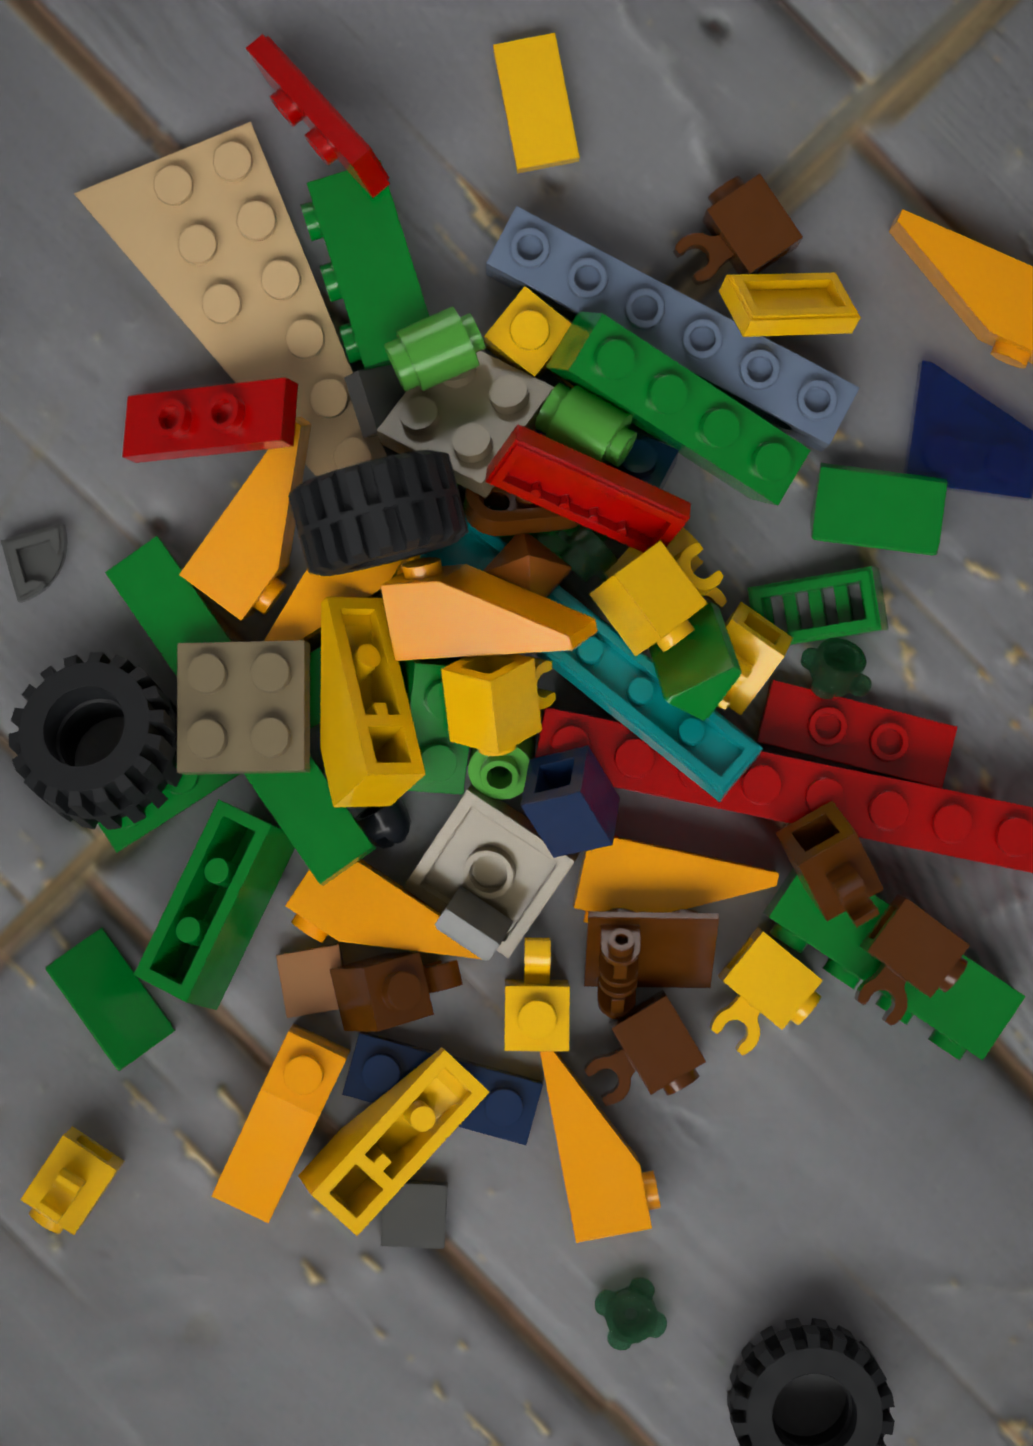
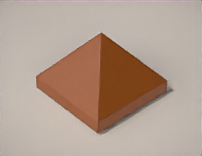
[483,533,572,598]

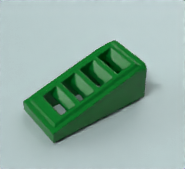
[747,566,888,646]

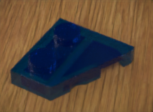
[904,360,1033,501]

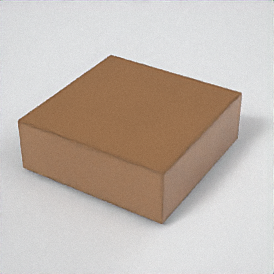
[276,943,344,1018]

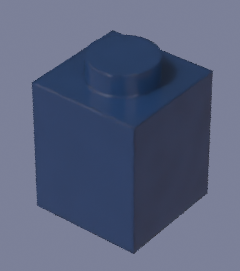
[521,745,620,858]

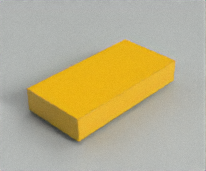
[493,33,580,174]
[719,272,861,337]

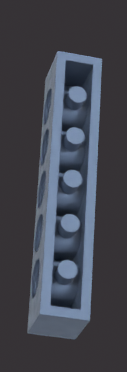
[486,206,860,452]

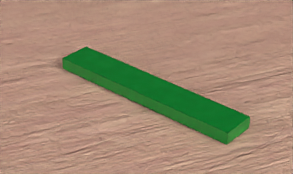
[105,536,376,886]

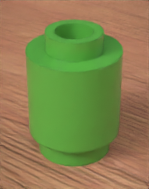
[384,306,486,392]
[535,383,637,467]
[468,735,536,799]

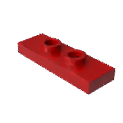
[246,34,390,198]
[122,377,299,463]
[485,424,691,553]
[756,680,958,788]

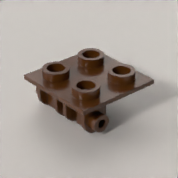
[584,908,719,1020]

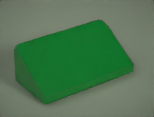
[810,462,948,556]
[649,602,742,721]
[45,927,176,1071]

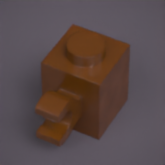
[673,173,803,285]
[776,801,884,927]
[854,894,970,1026]
[330,952,463,1032]
[584,990,706,1106]

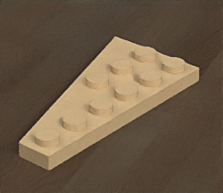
[74,122,387,476]

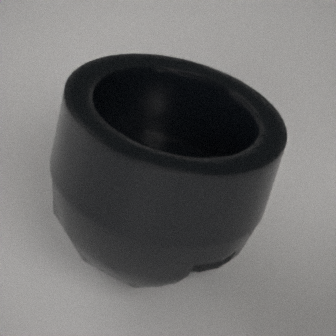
[355,798,411,849]

